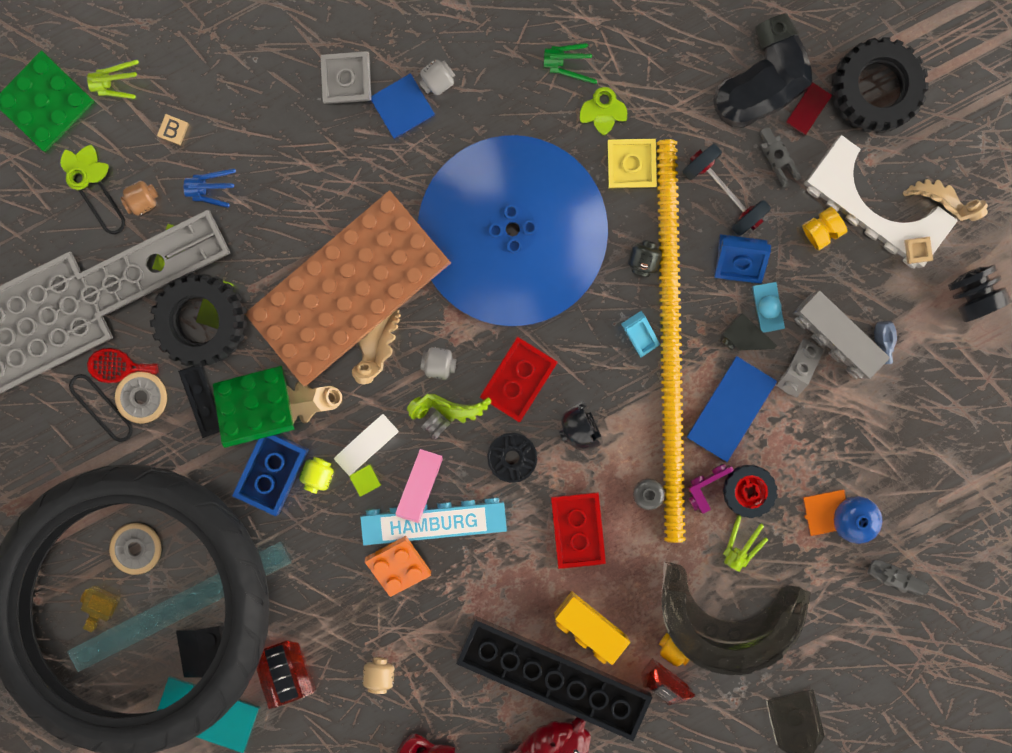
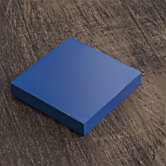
[371,73,435,139]

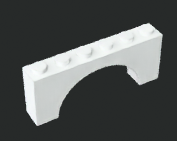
[804,135,958,269]

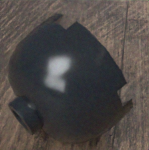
[559,401,603,451]

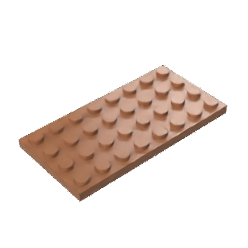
[245,190,451,387]

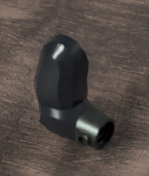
[713,13,812,128]

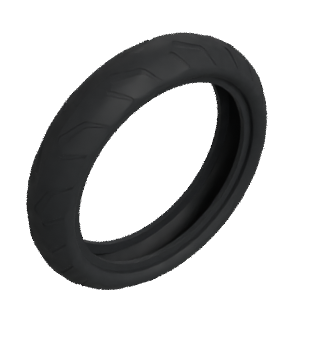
[0,465,269,753]

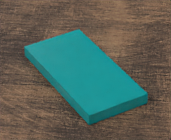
[157,676,260,753]

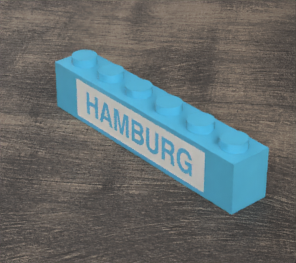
[360,497,507,545]

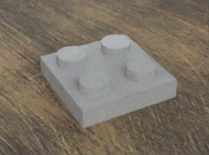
[321,51,371,104]

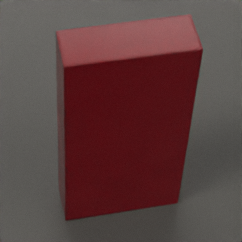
[785,82,832,136]

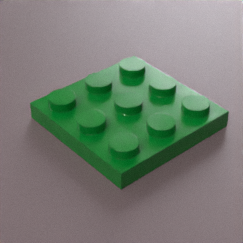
[0,50,95,153]
[213,365,295,448]

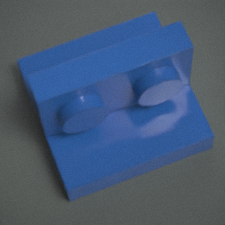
[714,234,771,284]

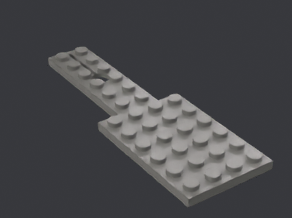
[0,210,230,394]

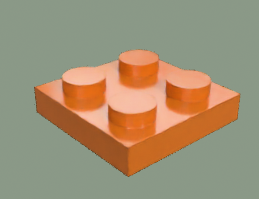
[365,536,431,597]

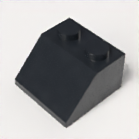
[176,623,224,678]

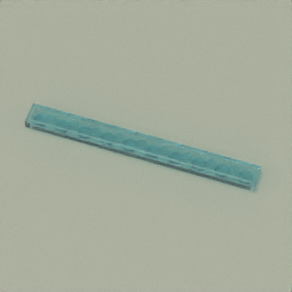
[67,541,292,672]

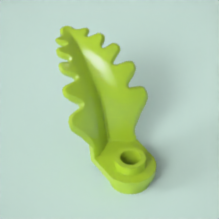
[407,394,491,423]

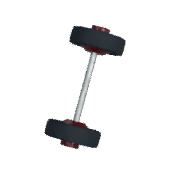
[682,144,771,236]

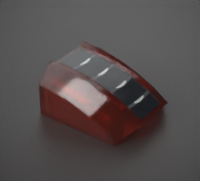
[256,640,316,709]
[641,658,695,705]

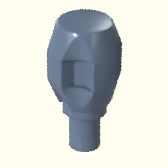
[874,321,897,364]

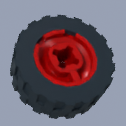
[723,465,778,518]

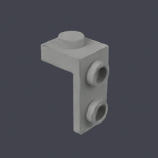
[776,339,824,398]

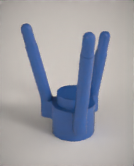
[184,169,236,207]

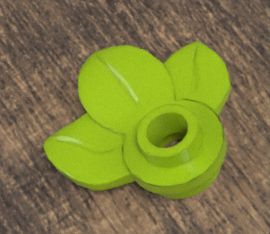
[580,87,627,135]
[60,145,109,190]

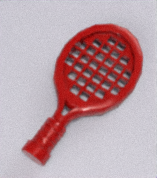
[87,348,158,384]

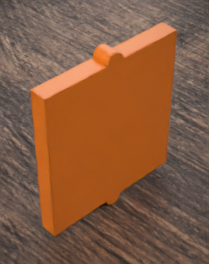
[803,489,846,536]

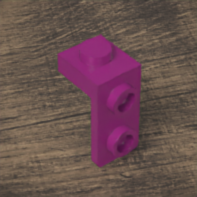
[687,464,734,514]

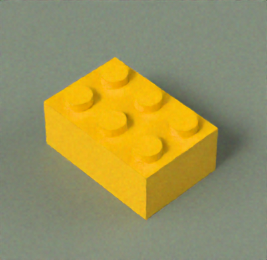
[554,591,631,665]

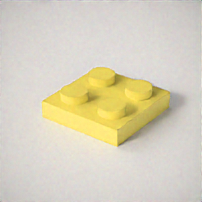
[607,139,657,189]

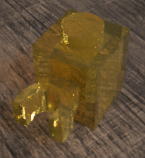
[80,585,120,632]

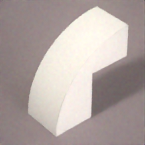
[334,414,399,476]

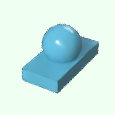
[752,282,785,333]
[621,311,660,358]

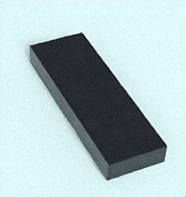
[178,365,220,438]

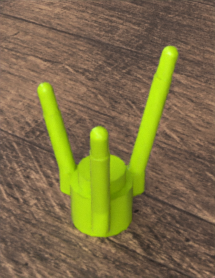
[87,60,139,99]
[723,515,768,572]

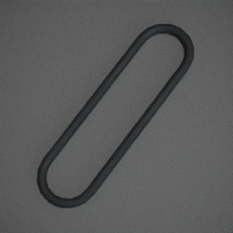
[74,178,125,234]
[69,374,133,442]

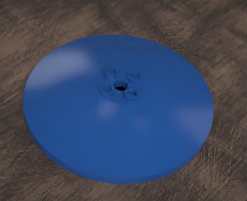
[418,135,608,326]

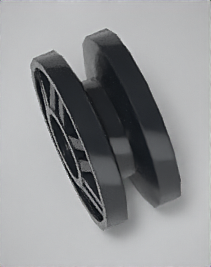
[487,433,537,483]

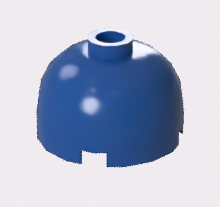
[834,496,883,544]

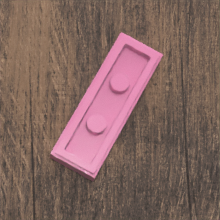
[395,449,443,523]

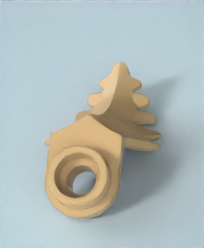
[903,179,988,221]
[352,309,401,384]
[287,382,342,423]

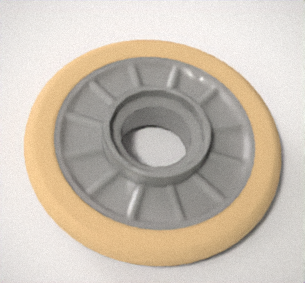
[115,371,167,424]
[109,522,161,575]

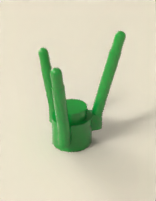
[544,43,597,84]

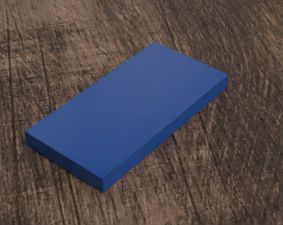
[686,356,777,462]

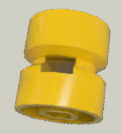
[802,207,848,251]

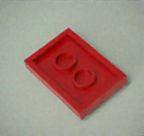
[480,337,558,422]
[551,492,606,569]

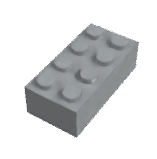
[792,291,890,379]

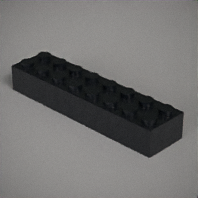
[456,616,653,741]

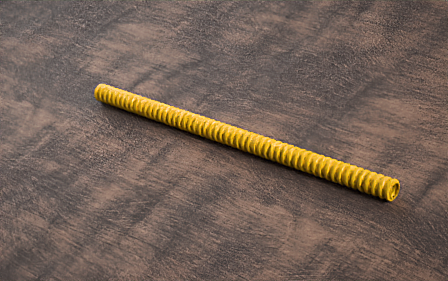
[656,139,686,543]

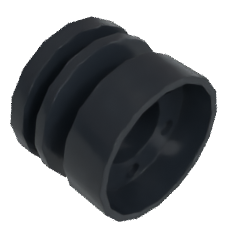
[948,265,1012,322]

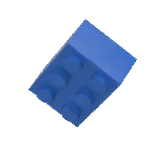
[232,434,309,516]

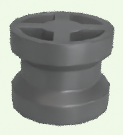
[421,411,451,440]

